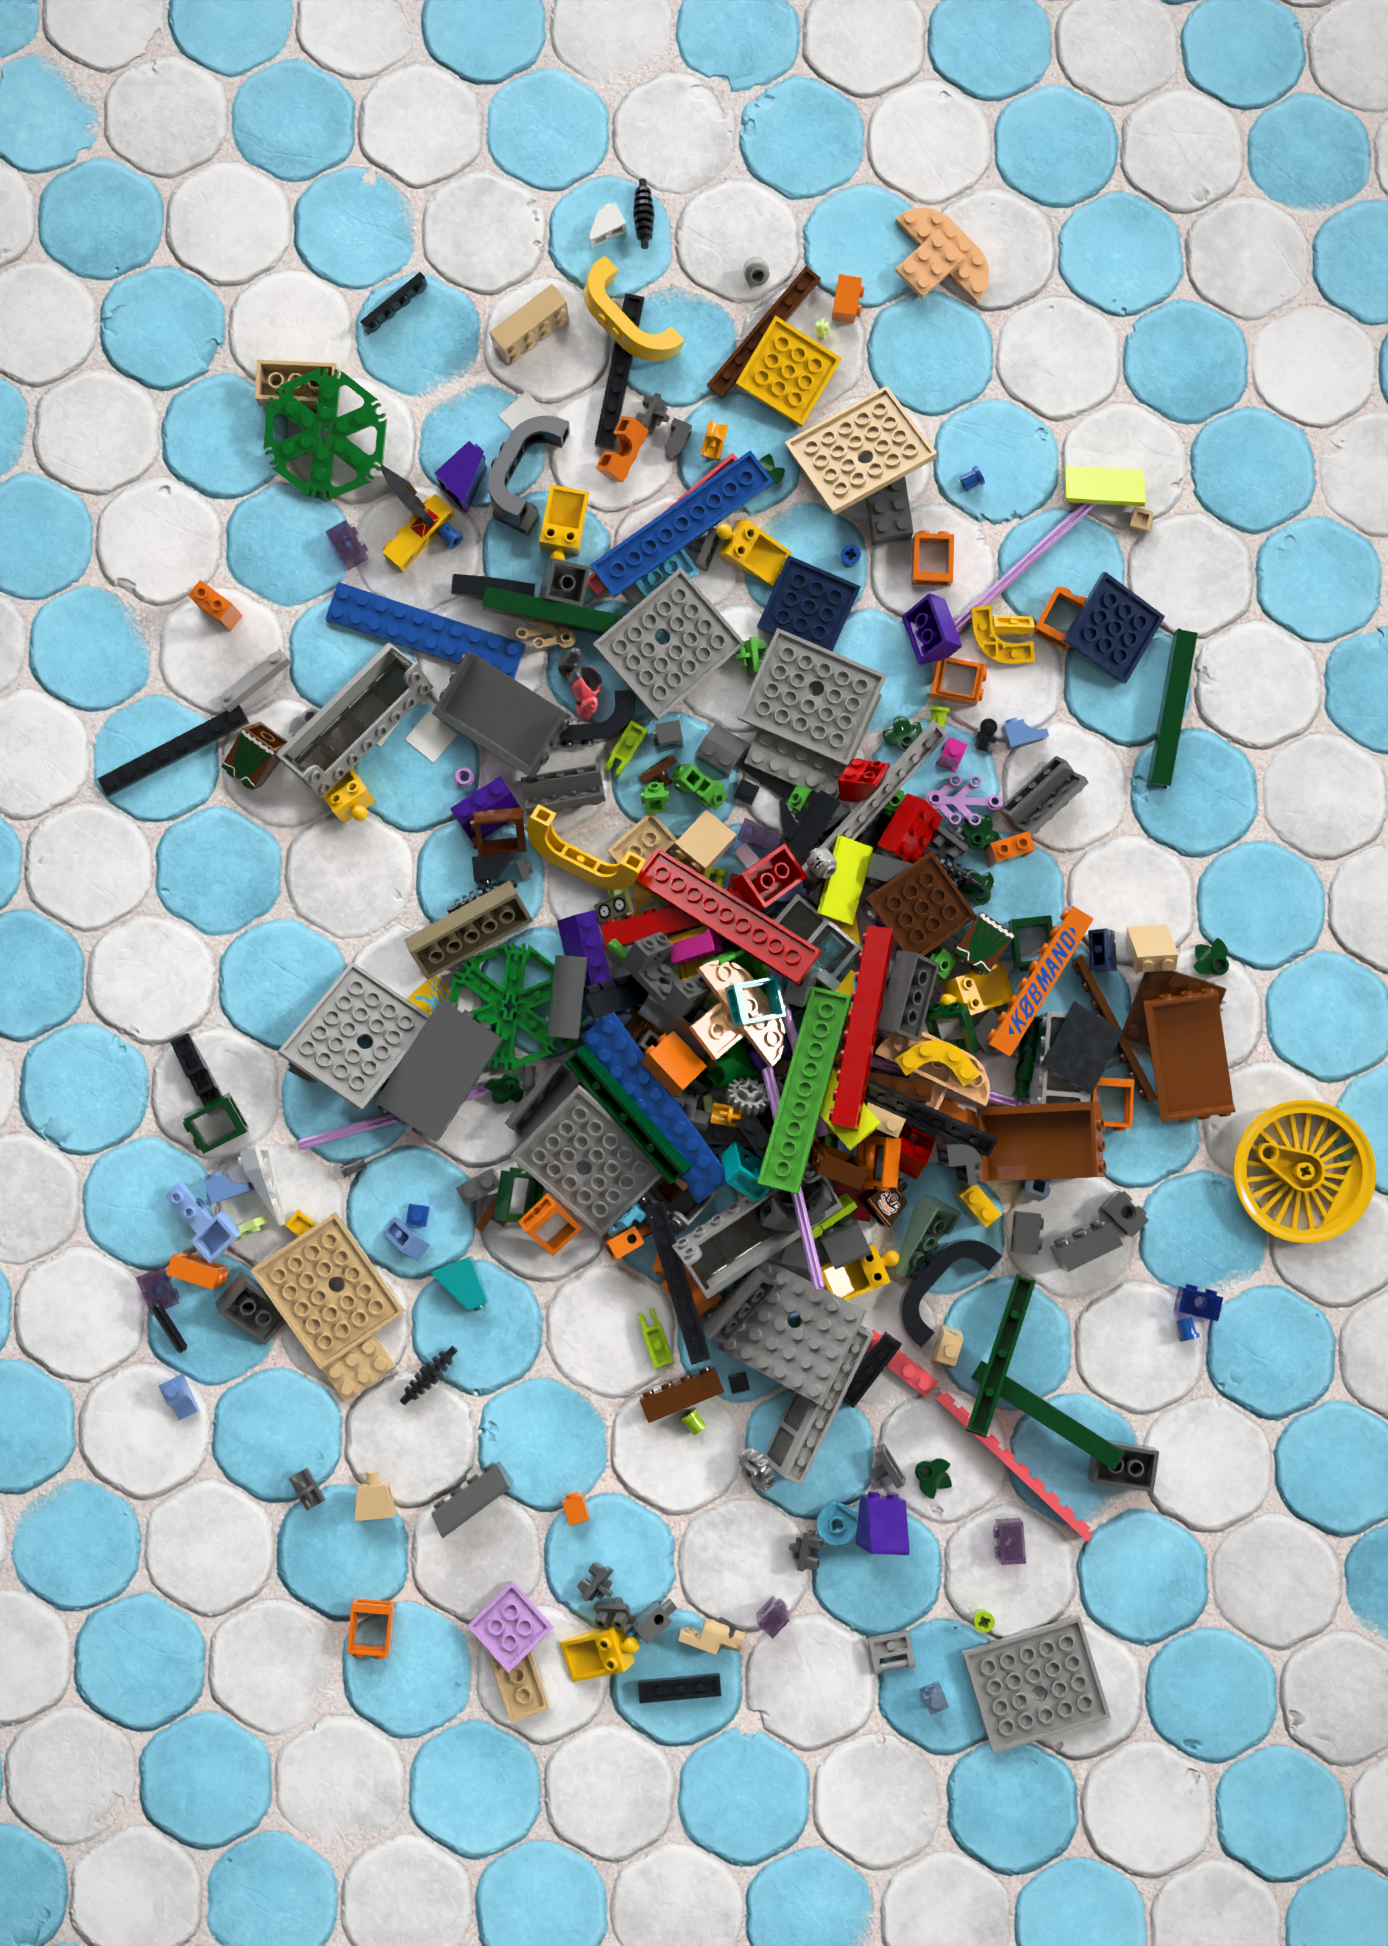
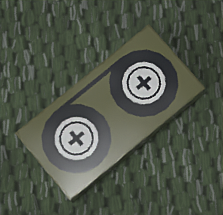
[594,891,634,924]

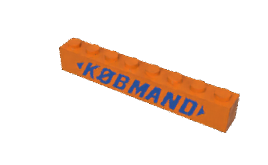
[986,906,1094,1057]

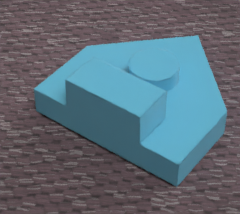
[608,1202,647,1237]

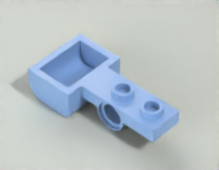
[165,1182,242,1264]

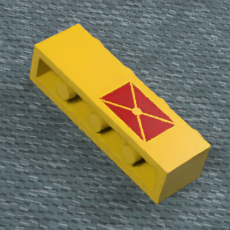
[382,494,455,573]

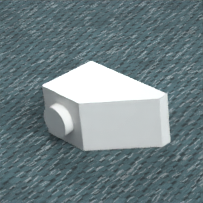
[589,202,627,248]

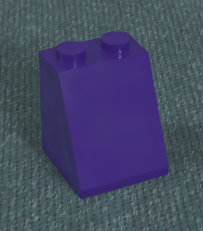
[434,441,487,513]
[855,1491,910,1555]

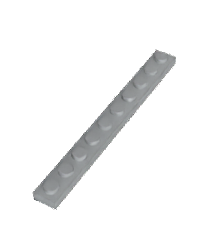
[802,721,947,885]

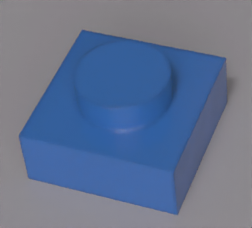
[406,1203,430,1227]

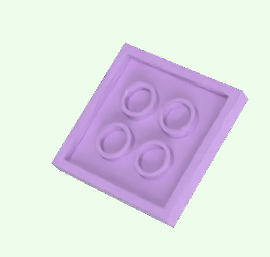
[467,1581,555,1673]

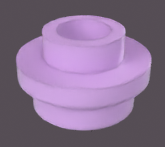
[454,767,475,787]

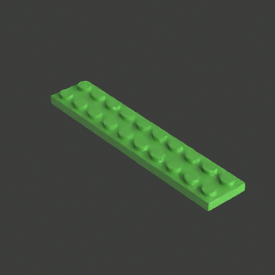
[757,986,851,1195]

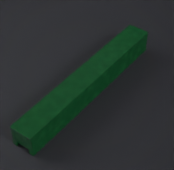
[482,586,624,636]
[1147,628,1198,789]
[564,1044,692,1185]
[966,1274,1036,1438]
[971,1360,1125,1470]

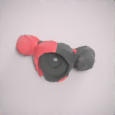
[558,648,603,722]

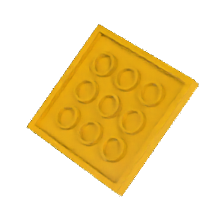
[735,316,842,427]

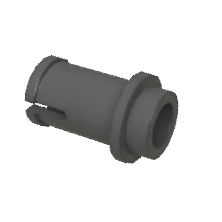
[520,1066,536,1091]
[340,1156,367,1178]

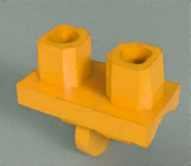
[700,421,728,461]
[710,1102,747,1128]

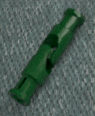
[1012,1017,1042,1098]

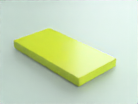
[1064,466,1146,507]
[817,836,873,925]
[820,1068,881,1150]

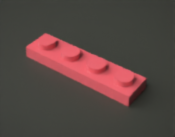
[867,1330,938,1398]

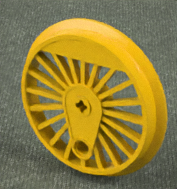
[1233,1100,1376,1243]

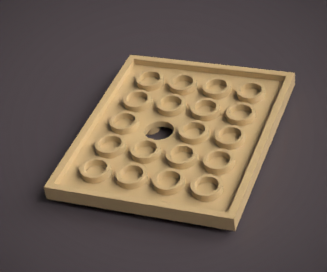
[785,386,938,515]
[250,1212,405,1370]

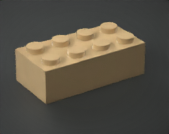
[490,284,569,365]
[255,360,340,409]

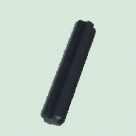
[150,1301,187,1353]

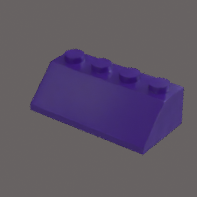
[557,910,611,996]

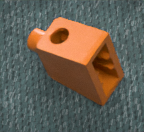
[603,1223,651,1260]

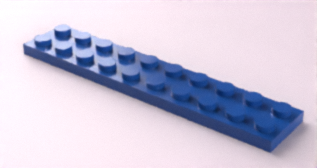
[590,450,774,598]
[325,582,526,679]
[581,1012,726,1203]

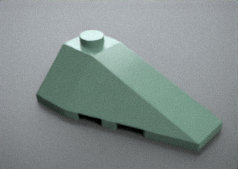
[895,1194,962,1278]

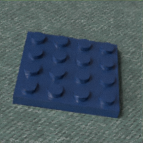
[757,555,861,652]
[1063,572,1165,684]

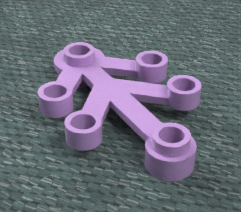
[925,775,1003,827]

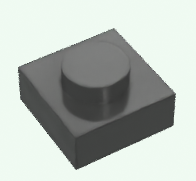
[516,858,533,882]

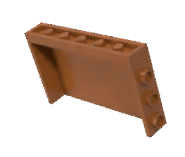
[1143,988,1236,1122]
[976,1101,1107,1181]

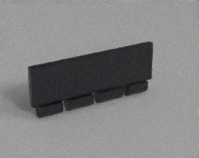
[777,789,842,868]
[584,974,649,1019]

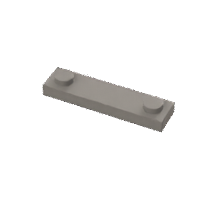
[218,649,291,712]

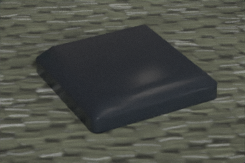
[728,1372,750,1394]

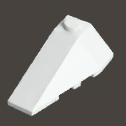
[238,1146,287,1226]

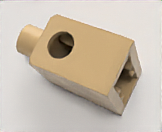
[930,1324,964,1368]
[355,1471,397,1521]

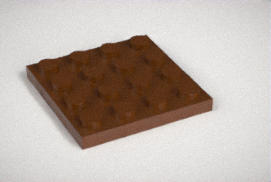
[865,851,977,956]
[1122,970,1227,1047]

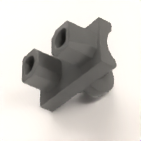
[635,393,670,435]
[930,825,969,860]
[289,1467,326,1511]
[789,1530,824,1572]
[577,1562,614,1601]
[594,1597,635,1630]

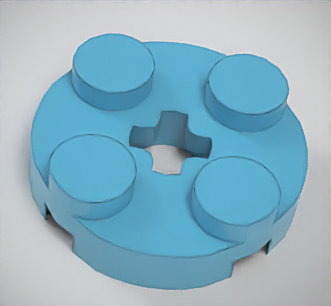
[816,1502,857,1546]

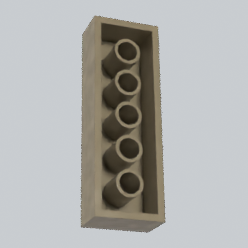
[404,880,533,980]

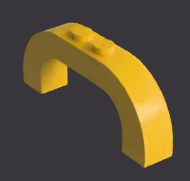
[583,256,685,361]
[527,804,646,890]

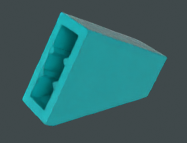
[432,1256,489,1312]

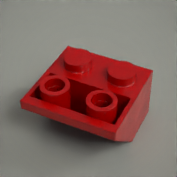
[838,758,890,803]
[881,1123,936,1180]

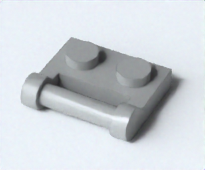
[868,1630,915,1675]

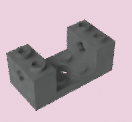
[622,932,712,1021]

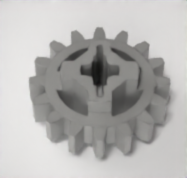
[726,1077,769,1115]
[739,1447,775,1492]

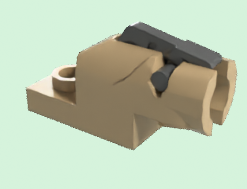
[678,1617,745,1655]

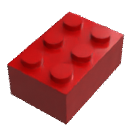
[877,793,943,864]
[731,843,808,911]

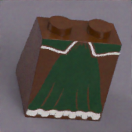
[221,722,288,790]
[952,912,1015,976]

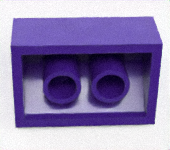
[902,593,962,665]
[450,776,524,843]

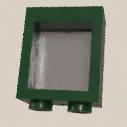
[1008,915,1053,972]
[183,1092,249,1154]

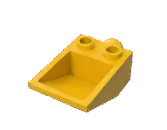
[539,484,589,561]
[716,519,792,586]
[319,751,376,824]
[940,962,1014,1020]
[820,1243,900,1300]
[560,1625,640,1682]

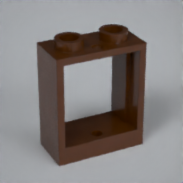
[470,807,527,856]
[808,1140,869,1190]

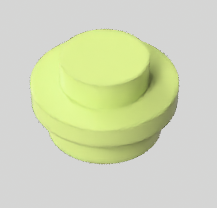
[816,318,830,339]

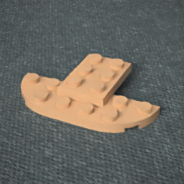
[895,208,989,304]
[689,960,785,1067]
[874,1032,990,1110]

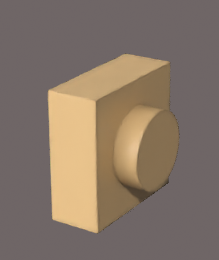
[1128,507,1154,533]

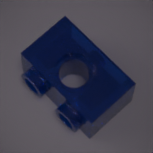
[1174,1284,1223,1321]

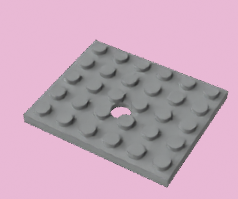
[592,567,746,721]
[737,628,887,767]
[744,682,882,799]
[278,962,430,1112]
[511,1085,662,1237]
[718,1259,867,1405]
[962,1615,1111,1754]

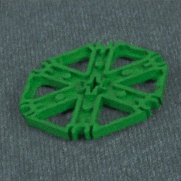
[263,367,387,500]
[450,942,564,1071]

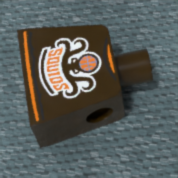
[858,1178,908,1228]

